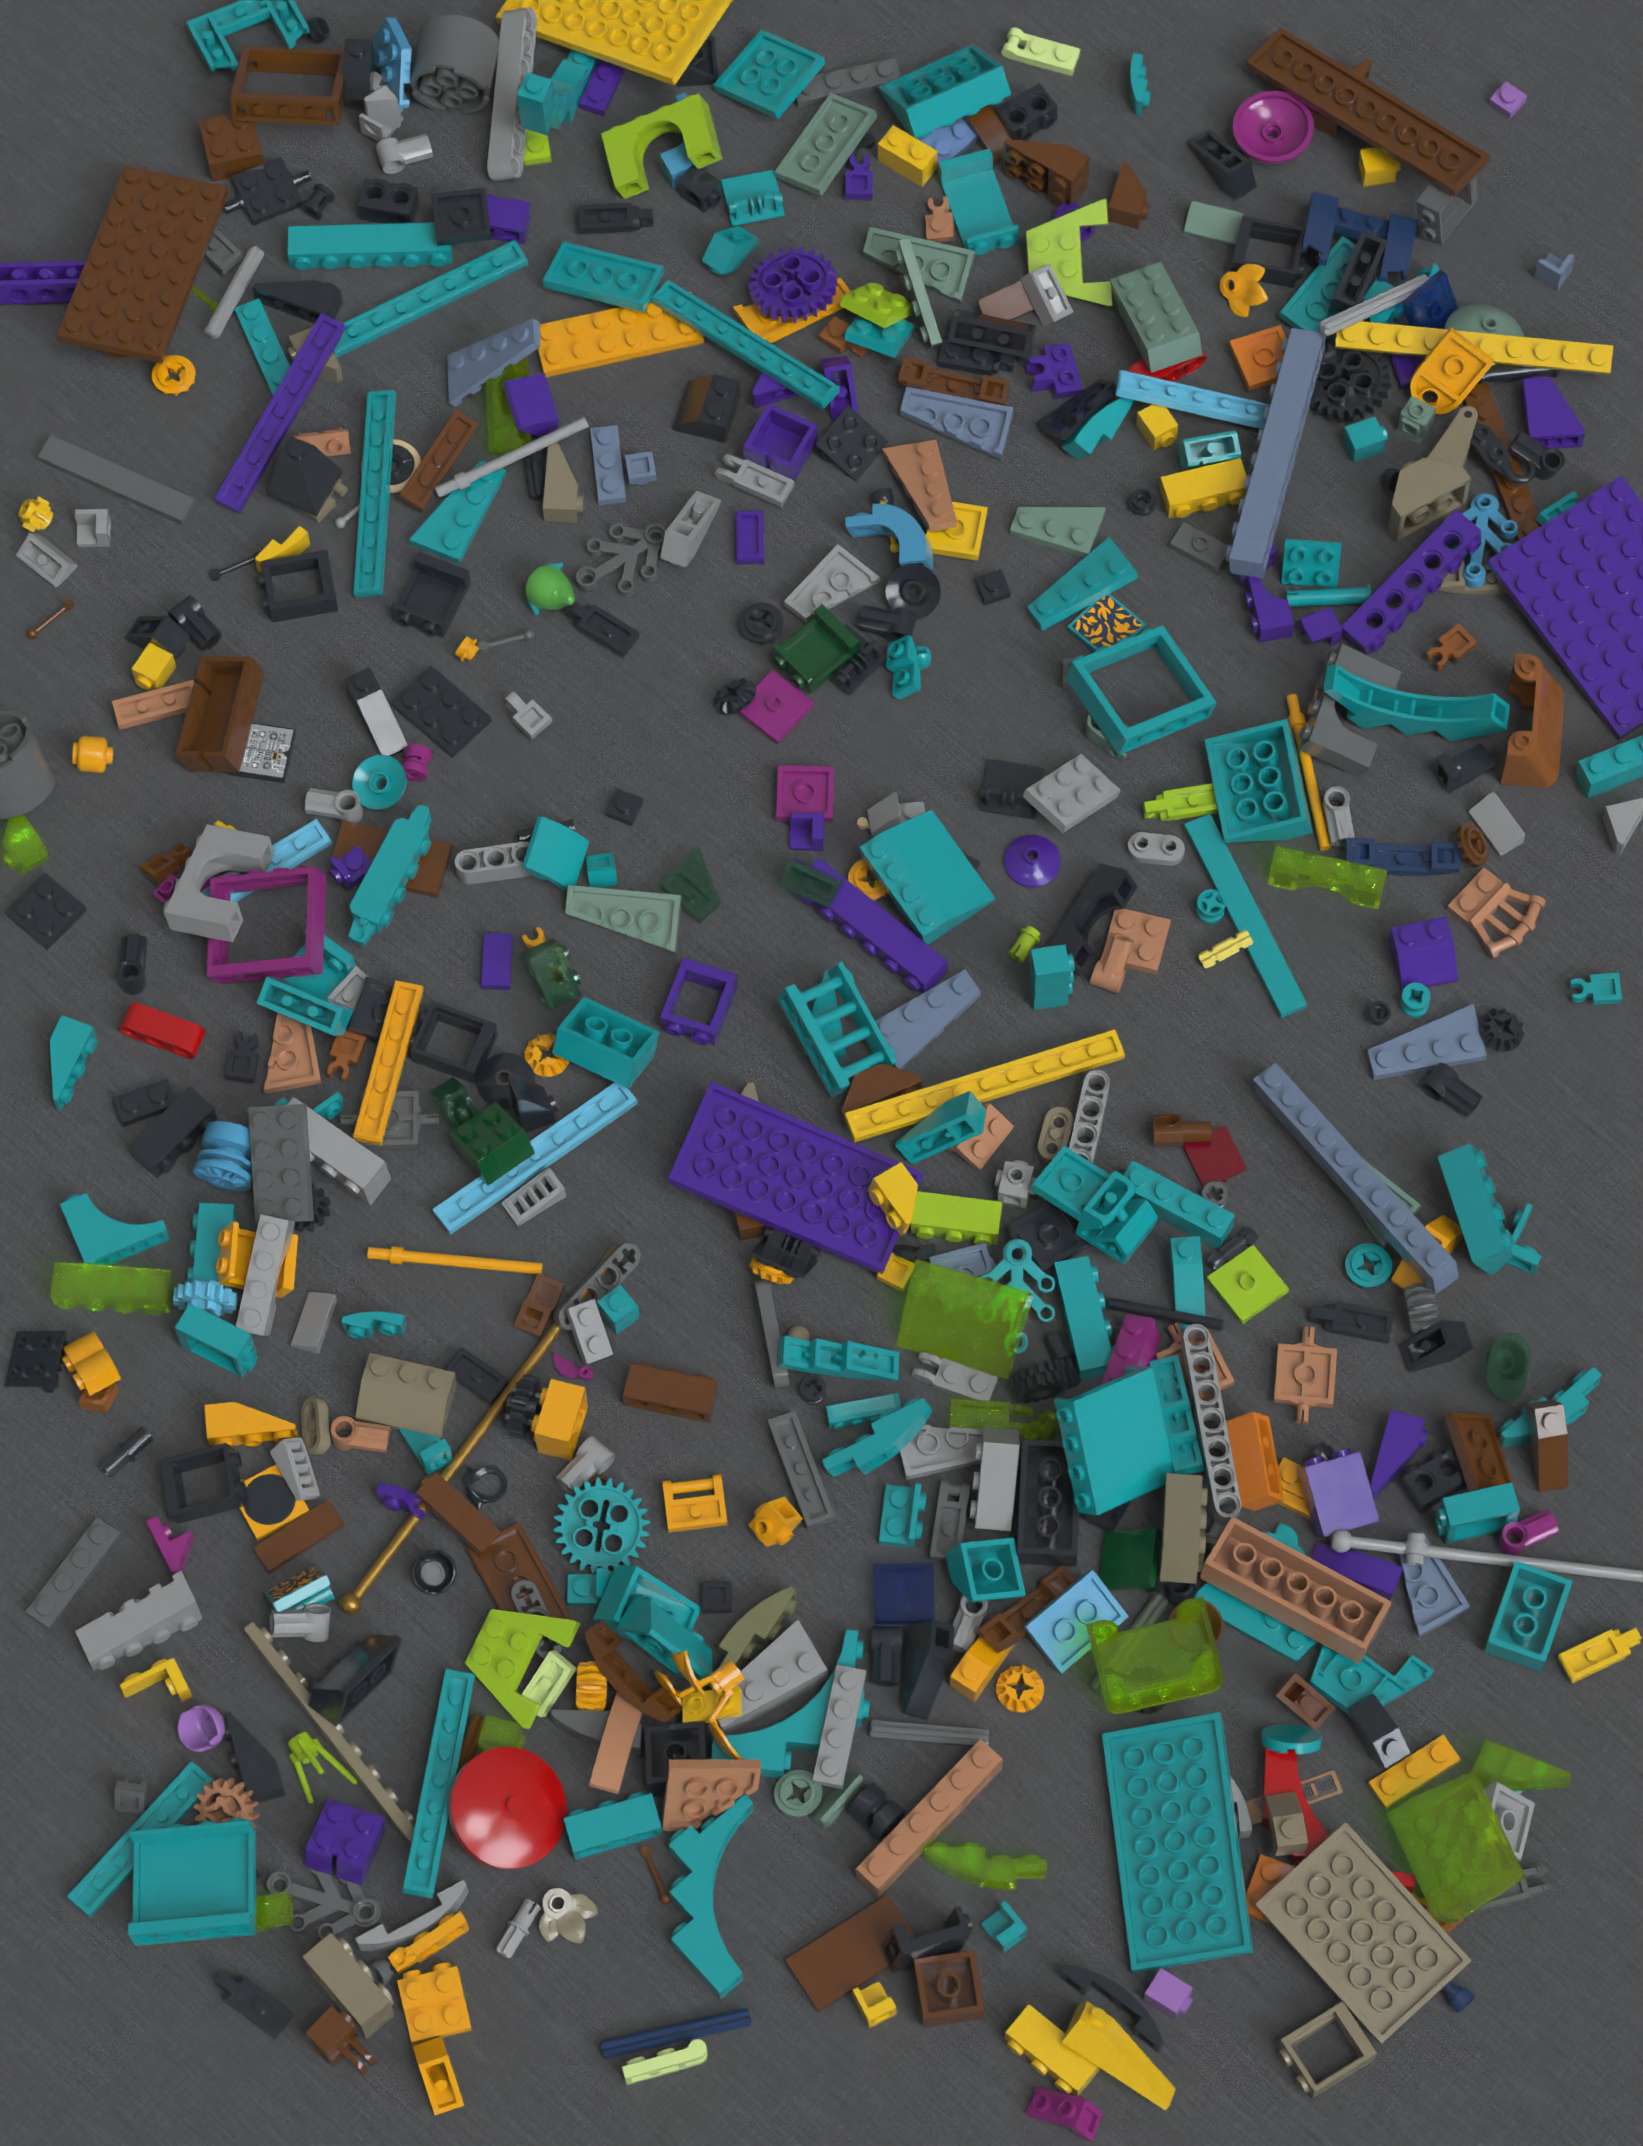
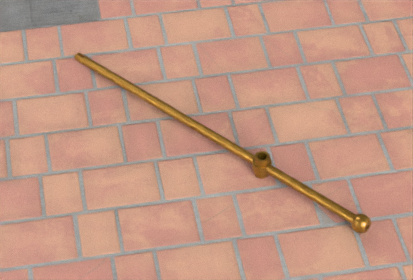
[339,1246,616,1616]

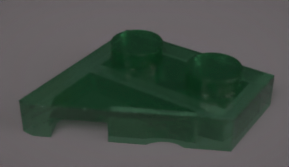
[660,848,720,924]

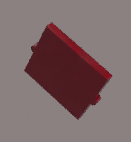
[1182,1126,1247,1188]

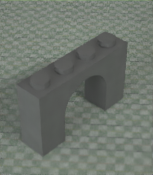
[1299,644,1401,777]

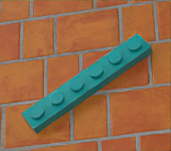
[67,1761,214,1919]

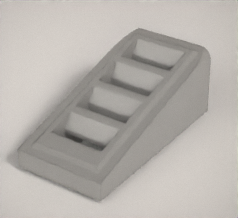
[501,1167,566,1227]
[270,1437,320,1501]

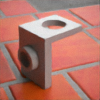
[359,113,403,142]

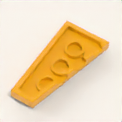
[733,278,851,344]

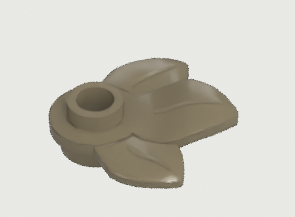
[539,1888,598,1944]

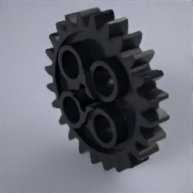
[1310,343,1391,423]

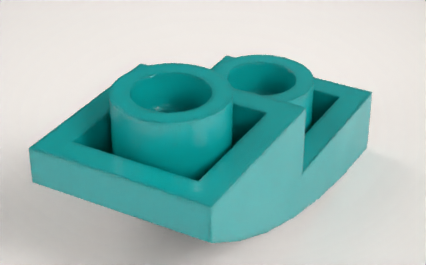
[1129,53,1151,116]
[886,635,921,700]
[341,1312,407,1340]

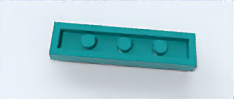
[234,299,290,397]

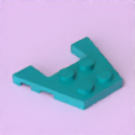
[1309,1645,1435,1717]

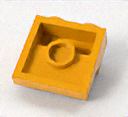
[397,1963,472,2045]

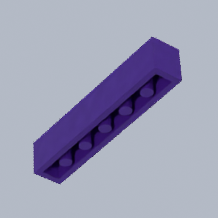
[796,858,948,994]

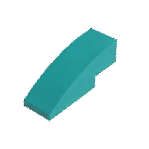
[1061,397,1134,460]

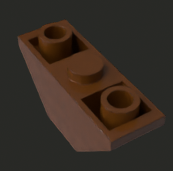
[841,1063,922,1126]

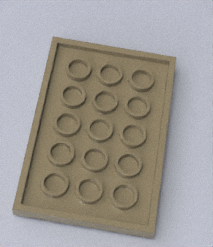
[1255,1822,1472,2045]

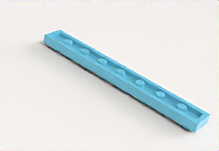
[432,1082,638,1235]

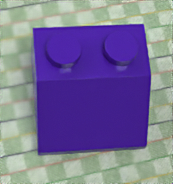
[1388,916,1458,992]

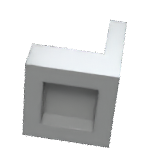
[75,509,111,547]

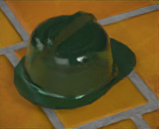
[1483,1332,1531,1401]

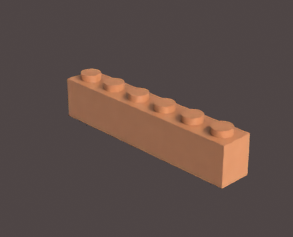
[856,1739,1003,1898]

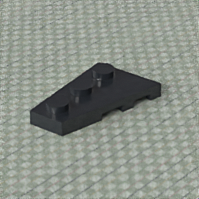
[1036,379,1116,440]

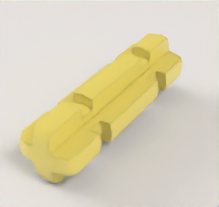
[1198,930,1253,968]

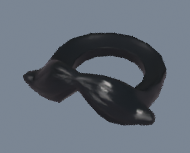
[893,1243,936,1262]
[464,1466,507,1510]

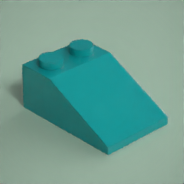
[593,1566,701,1641]

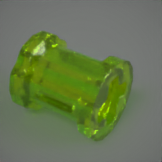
[1024,1410,1060,1440]

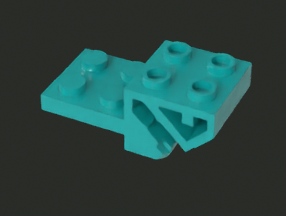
[1031,1145,1158,1265]

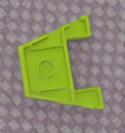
[1026,199,1113,307]
[465,1609,581,1729]

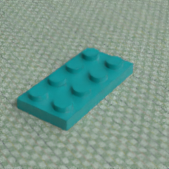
[543,242,664,312]

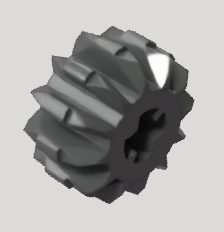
[1403,1283,1440,1333]

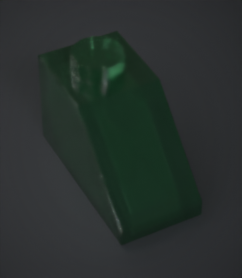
[429,1077,479,1131]

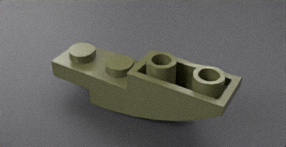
[718,1587,798,1671]

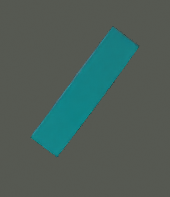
[778,1336,899,1382]
[1149,1355,1205,1475]

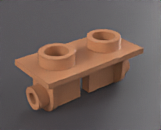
[293,427,351,457]

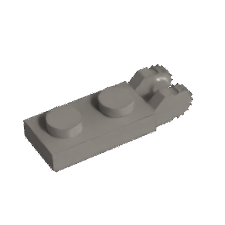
[715,454,795,508]
[911,1352,998,1407]

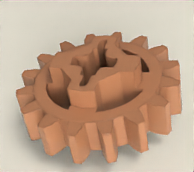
[194,1777,259,1829]

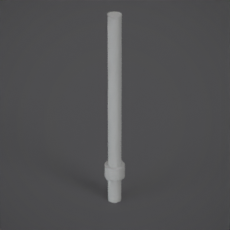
[435,417,589,497]

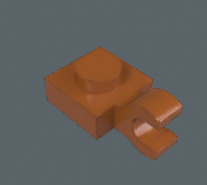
[819,316,868,358]

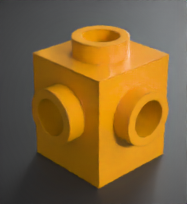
[748,1496,803,1547]

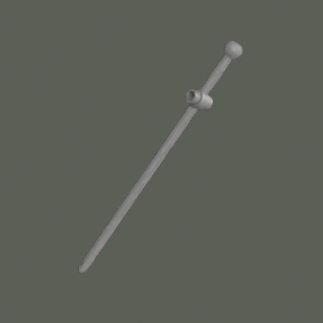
[1331,1529,1643,1582]

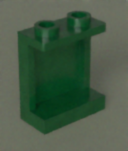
[772,604,860,694]

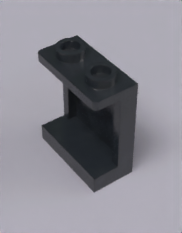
[391,551,471,638]
[881,1906,972,1974]

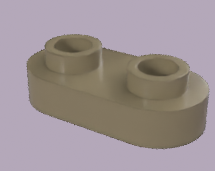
[1037,1107,1074,1164]
[301,1397,331,1455]

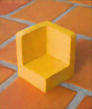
[852,1982,896,2028]

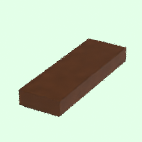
[415,1472,501,1555]
[253,1499,345,1574]

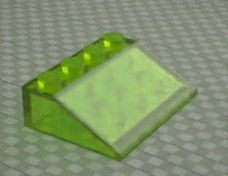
[897,1259,1034,1380]
[1387,1771,1526,1924]

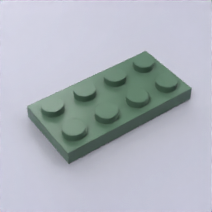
[775,93,877,196]

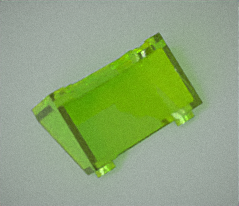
[1086,1597,1224,1714]

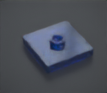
[1401,270,1458,329]
[874,1563,935,1624]

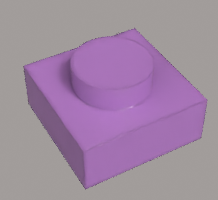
[1489,81,1527,119]

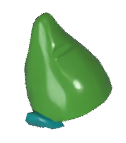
[526,562,575,616]

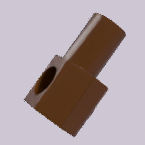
[1152,1114,1212,1147]

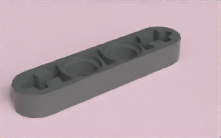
[553,1243,641,1331]
[754,1279,789,1389]

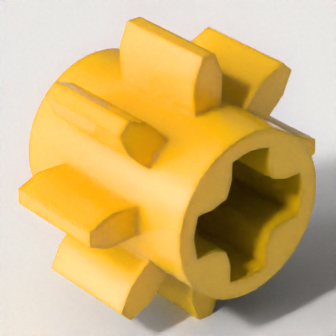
[18,496,53,532]

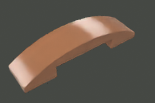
[589,1692,643,1794]

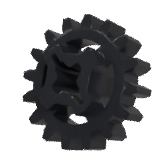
[505,1374,542,1440]

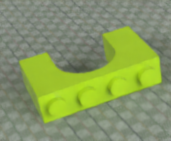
[601,93,723,199]

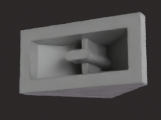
[1602,798,1643,856]

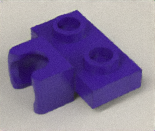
[1025,343,1083,398]

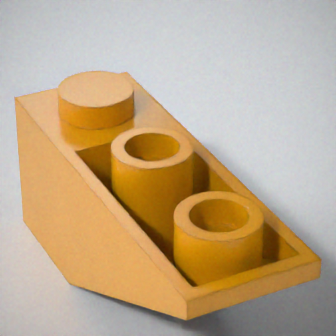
[204,1402,299,1447]

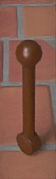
[27,599,75,639]
[640,1846,671,1904]

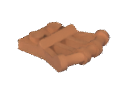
[1447,868,1546,959]

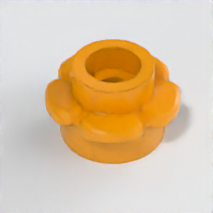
[455,636,479,662]

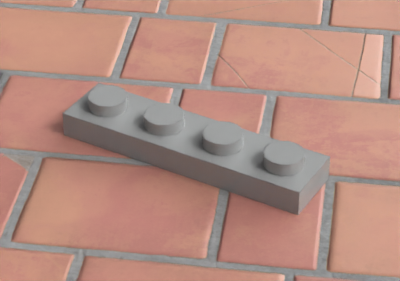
[813,1665,867,1789]

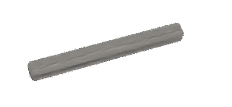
[1319,274,1431,336]

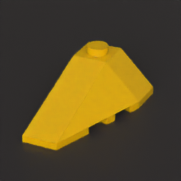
[1061,2001,1176,2111]

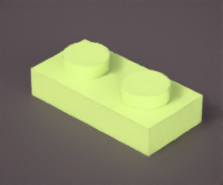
[522,1650,577,1718]

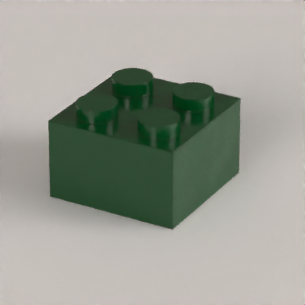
[449,1102,535,1186]

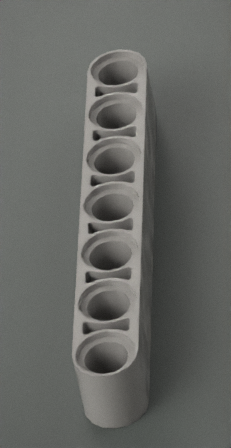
[487,7,537,182]
[1181,1324,1241,1526]

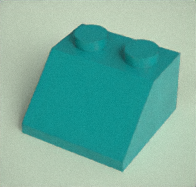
[945,1538,1026,1603]

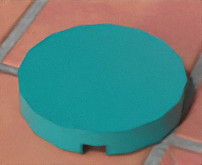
[1261,1724,1322,1754]

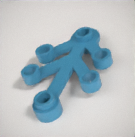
[1445,494,1518,588]

